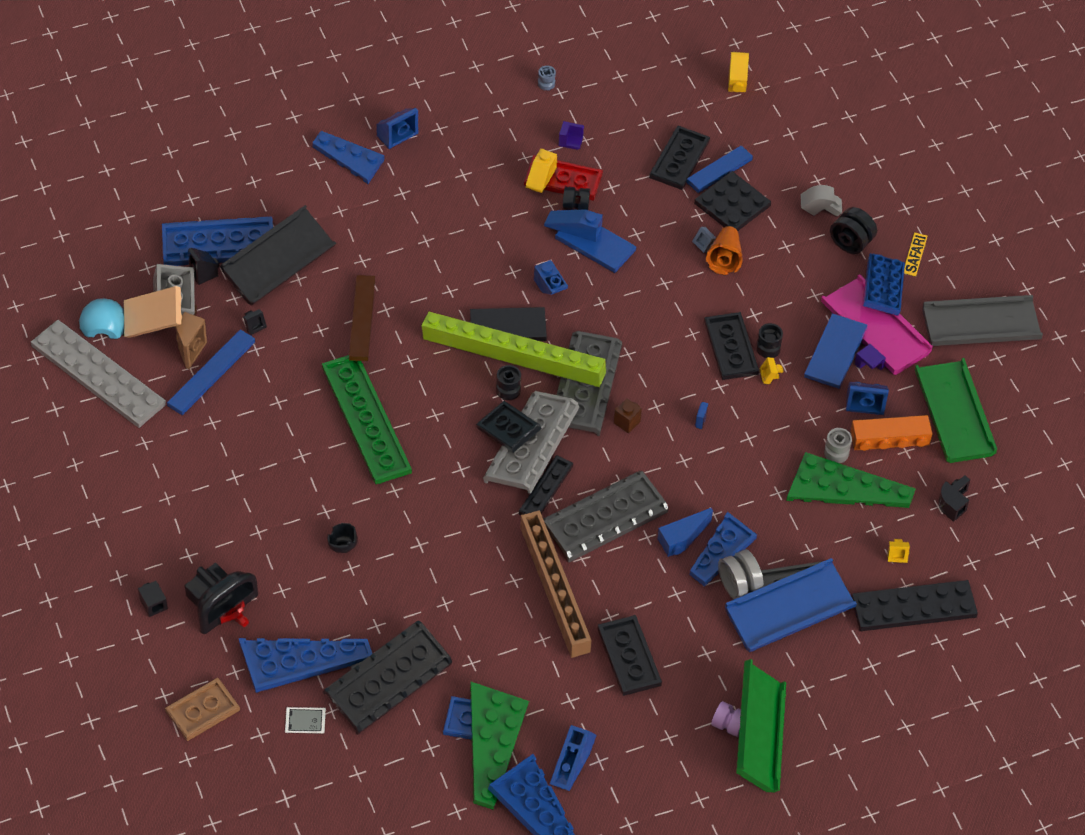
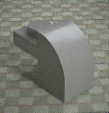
[801,185,842,216]

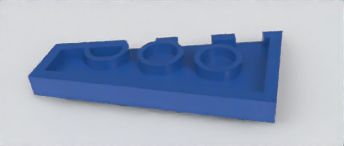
[313,131,385,184]
[690,512,757,586]

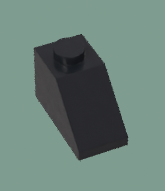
[188,248,219,285]

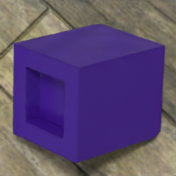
[559,121,584,150]
[854,344,886,370]

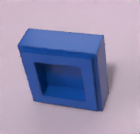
[695,402,709,429]

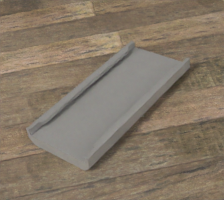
[483,391,579,493]

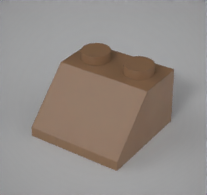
[175,312,207,369]

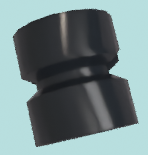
[562,186,590,210]
[756,323,783,358]
[496,365,521,401]

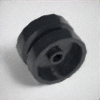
[830,207,878,254]

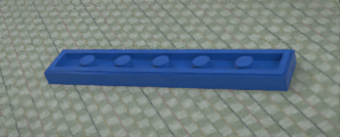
[167,329,255,415]

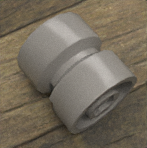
[824,428,852,463]

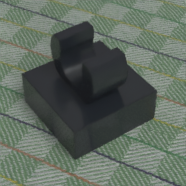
[243,309,267,335]

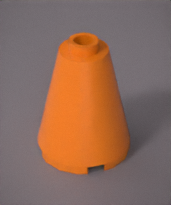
[706,226,743,275]

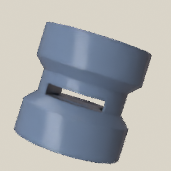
[538,66,556,90]

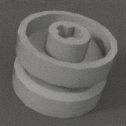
[718,549,763,599]

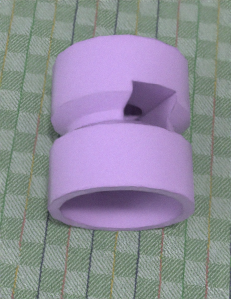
[711,701,741,737]

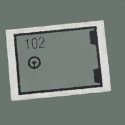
[285,707,326,733]

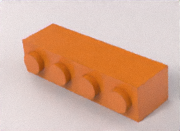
[850,415,932,451]

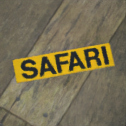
[904,232,928,276]

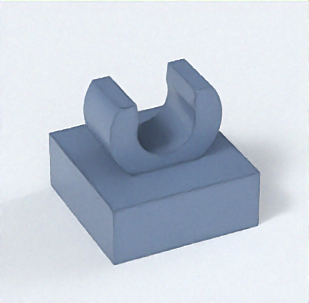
[692,227,716,253]

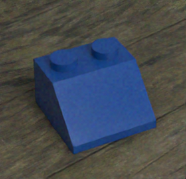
[376,108,418,149]
[846,382,889,415]

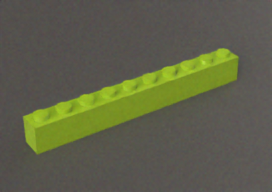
[422,312,606,387]

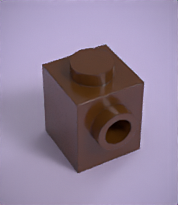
[614,399,642,433]

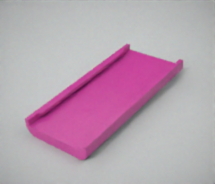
[821,274,933,375]

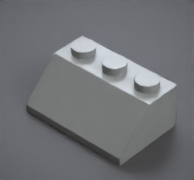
[153,264,195,315]

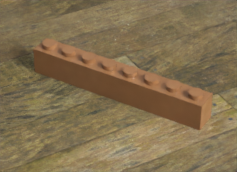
[520,510,591,658]

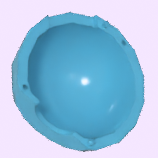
[79,298,124,339]

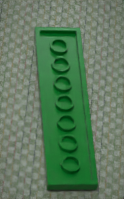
[322,355,412,485]

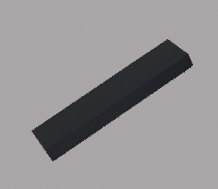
[519,455,573,515]

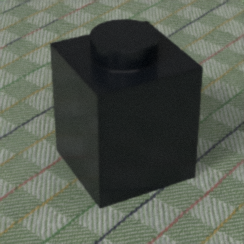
[138,581,168,617]

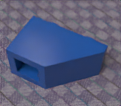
[534,260,568,295]

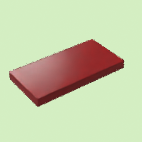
[524,155,603,201]

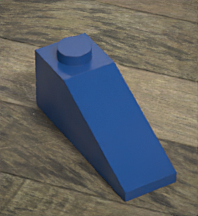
[544,210,603,242]
[657,508,713,557]
[550,725,597,791]

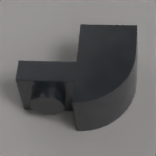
[938,475,970,522]

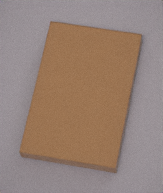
[165,678,240,741]

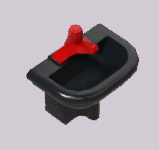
[184,563,258,634]

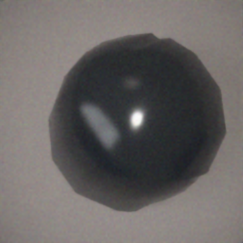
[327,523,358,553]

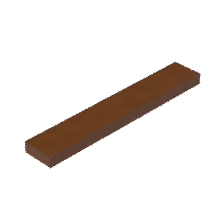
[349,275,375,361]

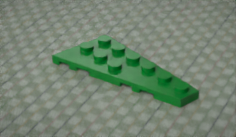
[786,452,916,508]
[470,682,529,810]

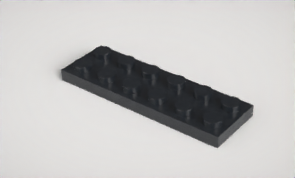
[852,580,978,631]

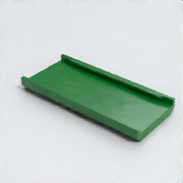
[915,358,997,463]
[736,659,786,793]

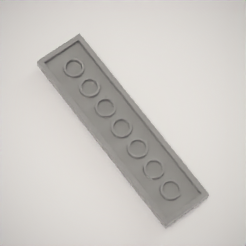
[31,320,166,428]

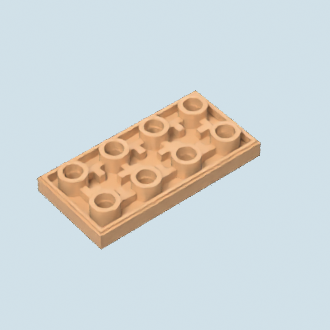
[124,286,182,338]

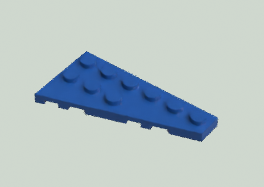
[239,638,373,693]
[488,754,575,835]

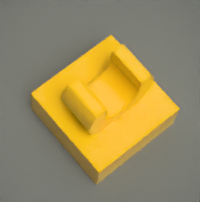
[759,357,783,384]
[887,539,910,563]

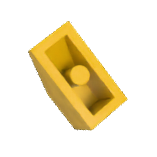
[728,52,749,92]
[526,149,557,193]

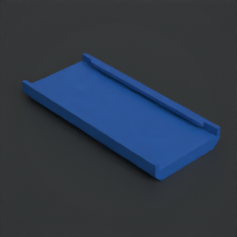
[162,216,273,266]
[725,558,857,652]

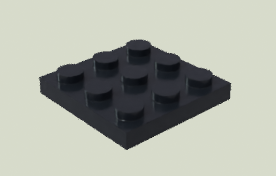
[694,171,771,231]

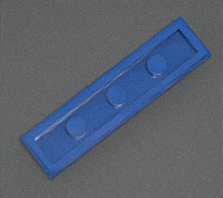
[687,146,753,193]

